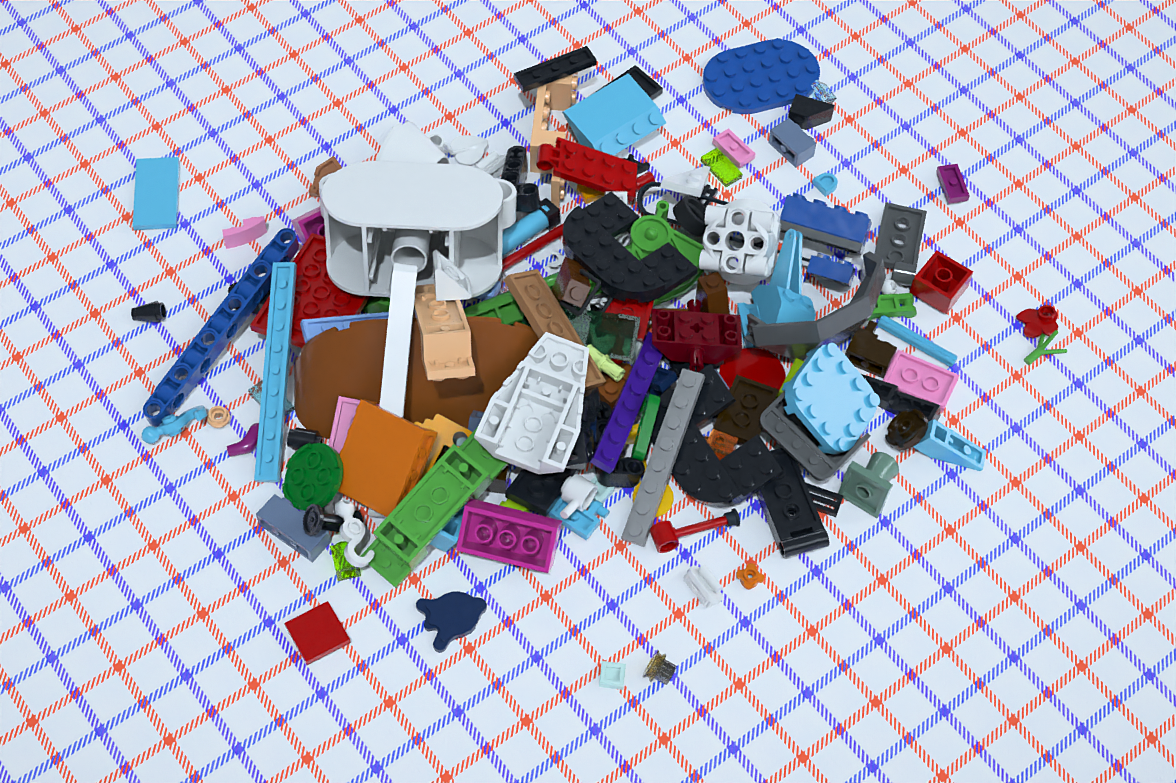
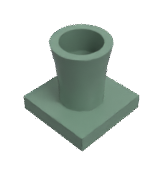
[838,452,899,518]

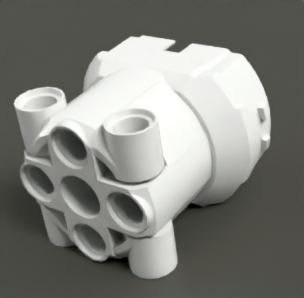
[699,199,781,285]

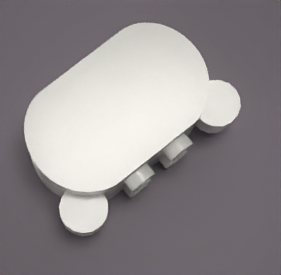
[319,161,517,298]

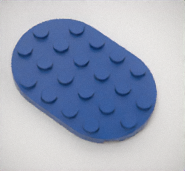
[702,38,820,114]

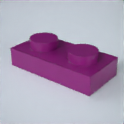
[936,164,970,204]

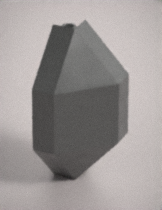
[743,251,886,361]

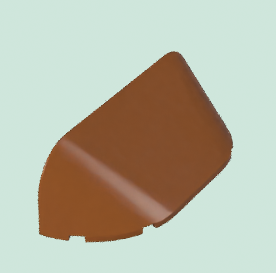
[294,316,539,439]

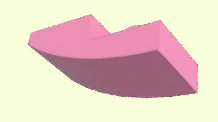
[222,216,267,249]

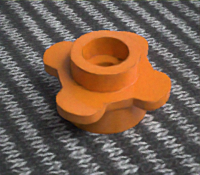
[736,563,764,590]

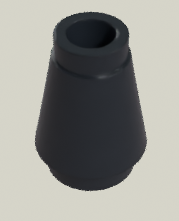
[131,301,166,323]

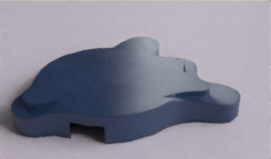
[416,591,487,653]

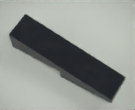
[861,374,941,422]

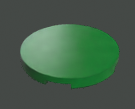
[282,443,343,511]

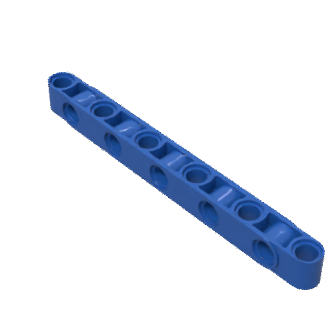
[143,228,299,427]

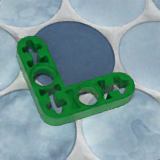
[631,393,660,461]

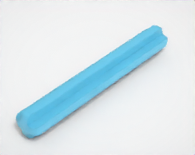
[877,315,958,367]

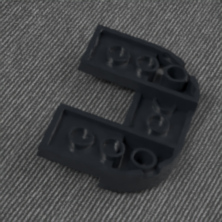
[562,191,698,303]
[651,364,784,508]

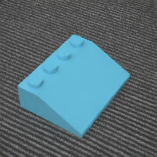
[562,74,666,155]

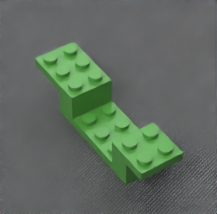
[360,427,509,589]

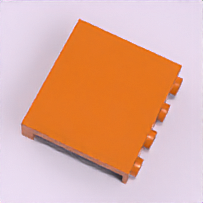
[338,399,438,517]

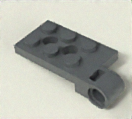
[874,202,927,286]

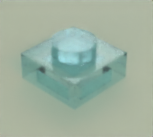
[811,80,837,104]

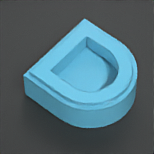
[812,173,838,197]

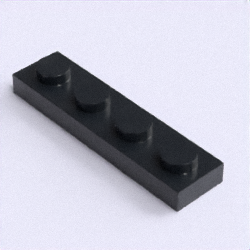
[514,46,597,93]

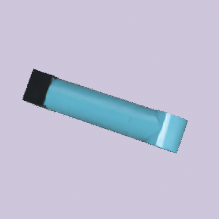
[502,198,561,256]

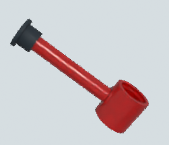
[649,508,740,553]

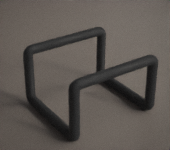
[559,269,614,324]

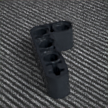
[501,146,541,212]
[594,401,645,488]

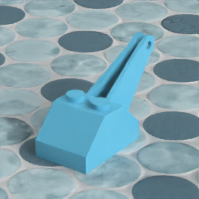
[751,229,816,324]

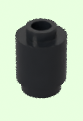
[287,427,323,451]

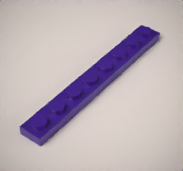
[590,331,663,474]

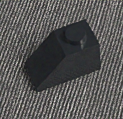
[788,94,835,130]

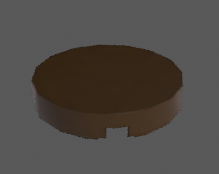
[885,409,928,450]

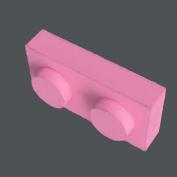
[712,128,756,169]

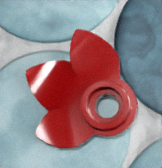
[1016,305,1058,338]

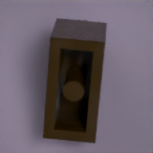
[845,320,897,379]

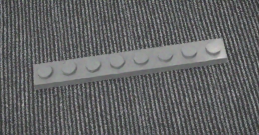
[621,368,705,547]

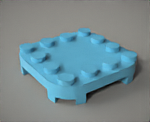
[782,343,880,455]

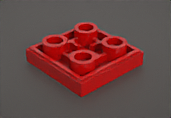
[284,601,351,665]

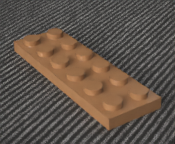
[504,269,606,390]

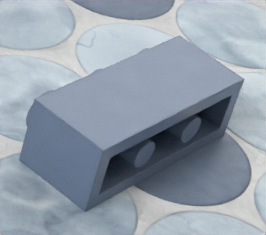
[256,494,331,563]

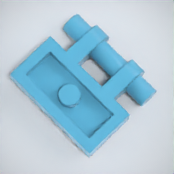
[549,497,610,541]

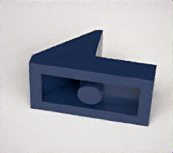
[647,367,678,396]

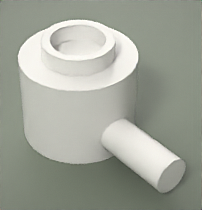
[560,474,598,519]

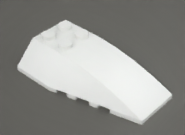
[474,332,589,474]

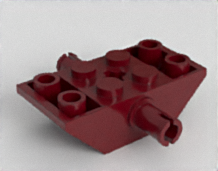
[651,299,742,372]

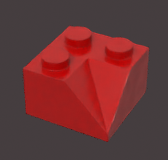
[909,250,974,314]

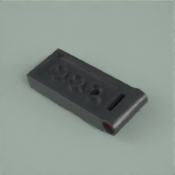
[756,448,830,558]

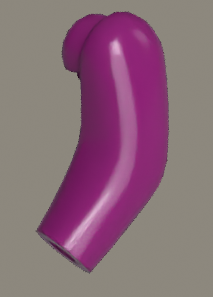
[227,423,259,457]

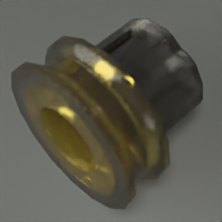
[642,649,677,685]

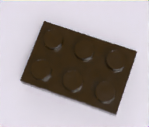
[712,375,779,444]

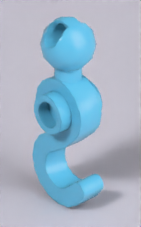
[141,405,208,444]

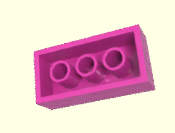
[456,498,562,573]

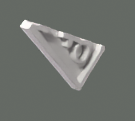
[660,166,710,197]

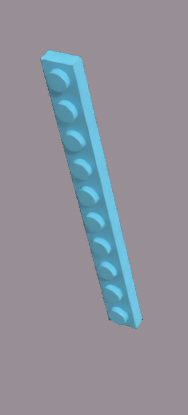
[254,262,297,482]

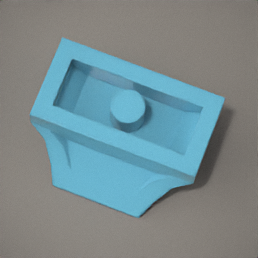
[737,302,761,348]

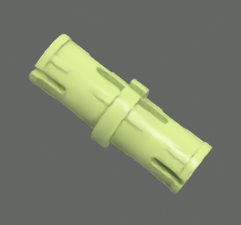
[587,344,625,382]

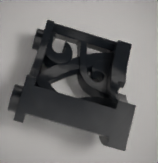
[566,387,603,466]

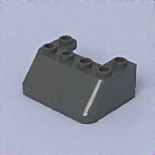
[759,391,871,481]

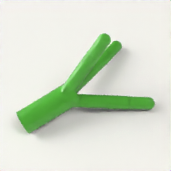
[1024,330,1068,365]

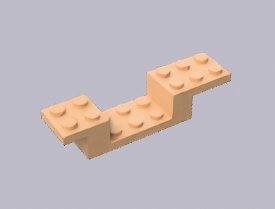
[530,72,578,208]
[413,284,475,381]

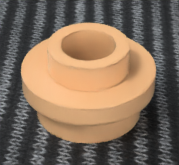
[207,406,230,428]

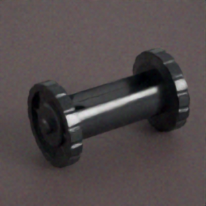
[303,504,363,536]

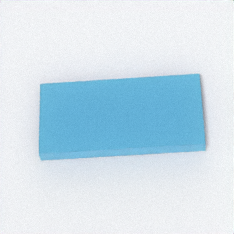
[133,157,180,230]

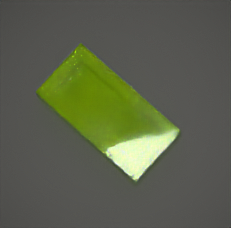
[700,148,743,187]

